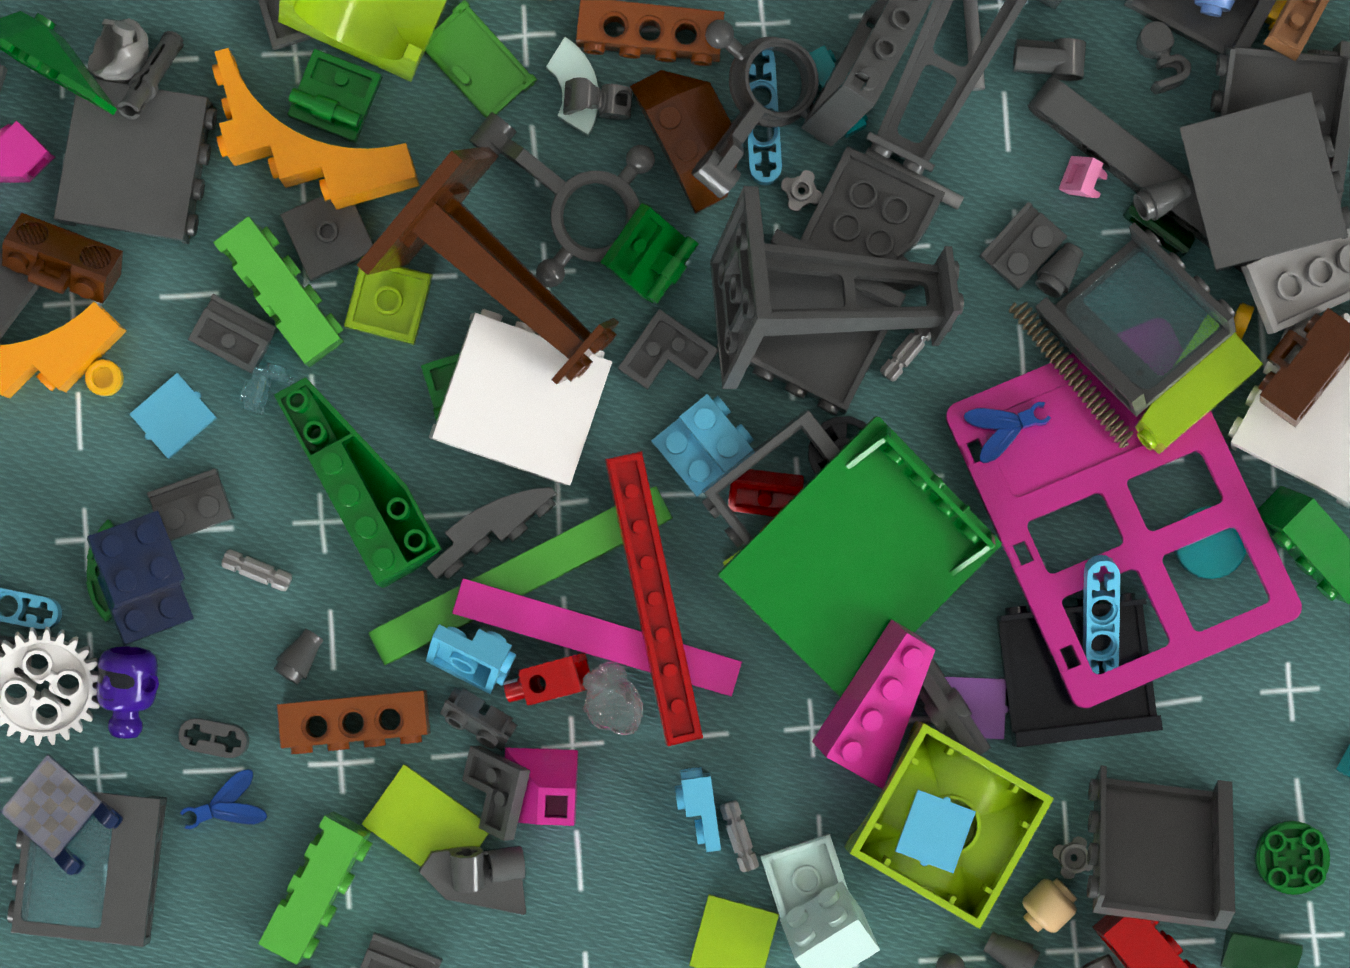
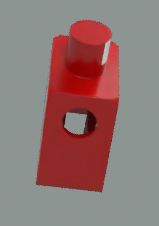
[503,653,594,706]

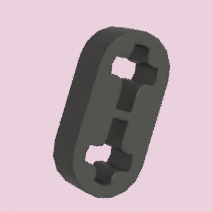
[178,718,249,758]

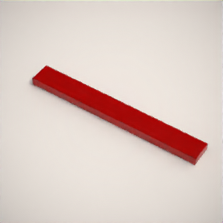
[605,451,703,746]

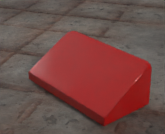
[728,469,804,516]

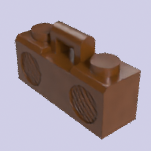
[2,213,123,304]
[1258,308,1350,428]

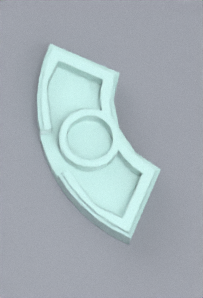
[546,37,598,137]

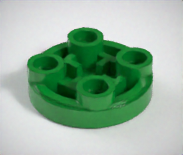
[1255,821,1330,895]

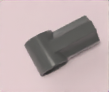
[1013,38,1086,81]

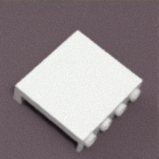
[429,309,612,486]
[1228,319,1350,509]

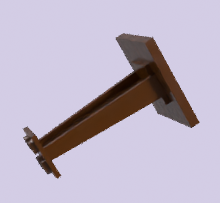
[357,147,619,384]

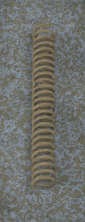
[1009,302,1133,448]

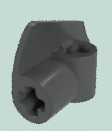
[419,846,526,915]

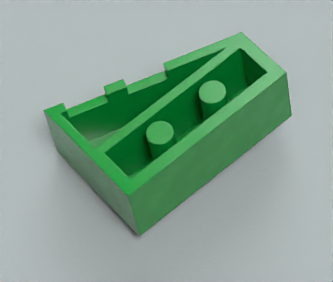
[1257,486,1350,604]

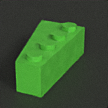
[213,216,344,368]
[258,811,373,965]

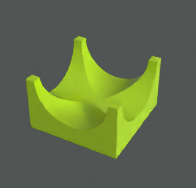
[278,0,448,82]
[844,721,1054,929]

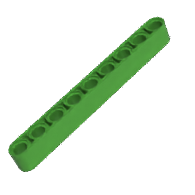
[368,486,673,666]

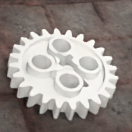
[0,627,100,746]

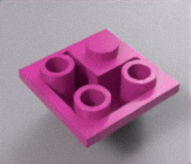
[505,747,578,826]

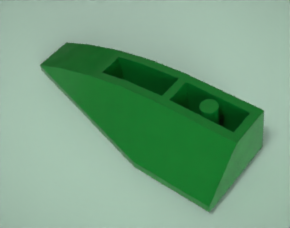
[274,377,442,588]

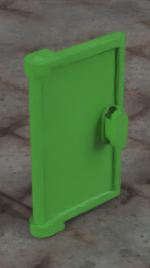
[425,0,538,118]

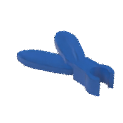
[964,402,1051,463]
[180,769,267,829]

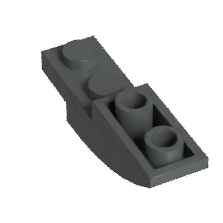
[427,487,557,579]

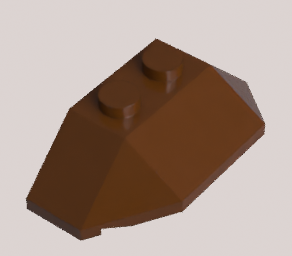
[630,70,738,214]

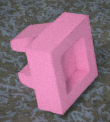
[1059,156,1108,198]

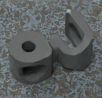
[1136,21,1191,94]
[563,77,632,120]

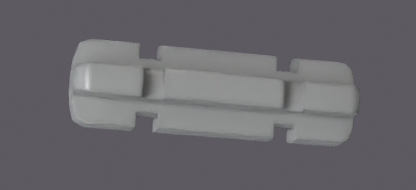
[880,328,931,382]
[221,549,292,591]
[720,800,759,872]

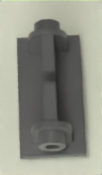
[440,687,517,751]

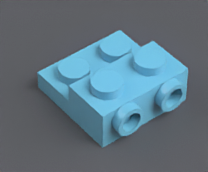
[651,394,754,497]
[426,624,516,694]
[675,767,721,852]

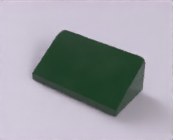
[1123,202,1195,258]
[1220,930,1303,968]

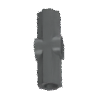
[919,658,991,755]

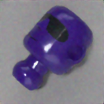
[97,646,159,739]

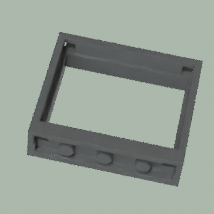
[801,0,932,147]
[702,410,840,548]

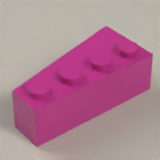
[812,619,935,789]

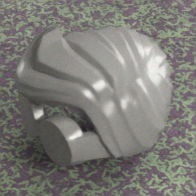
[88,18,149,84]

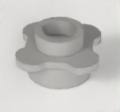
[781,170,822,211]
[1052,836,1093,879]

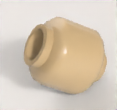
[1022,878,1077,933]

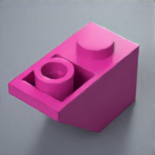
[0,121,55,183]

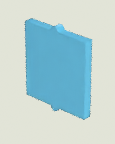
[130,373,217,459]
[895,789,976,873]

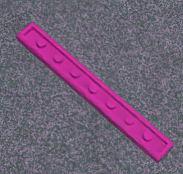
[452,578,742,697]

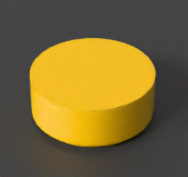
[1234,303,1255,340]
[85,359,124,396]

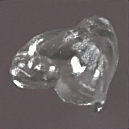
[583,661,644,735]

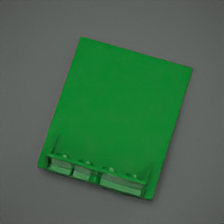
[717,416,1002,697]

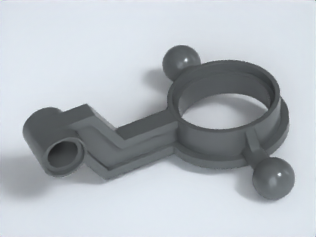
[691,20,824,198]
[469,112,655,288]

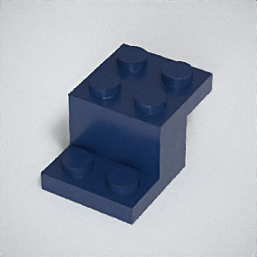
[87,510,194,646]

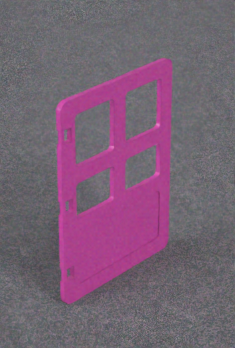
[946,319,1302,708]

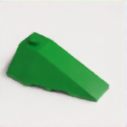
[0,11,117,115]

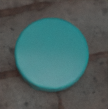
[1174,506,1247,579]

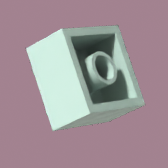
[780,881,880,968]

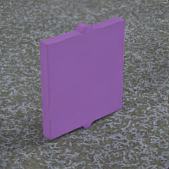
[942,677,1009,739]

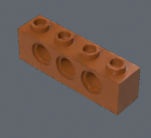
[576,0,725,66]
[277,690,430,754]

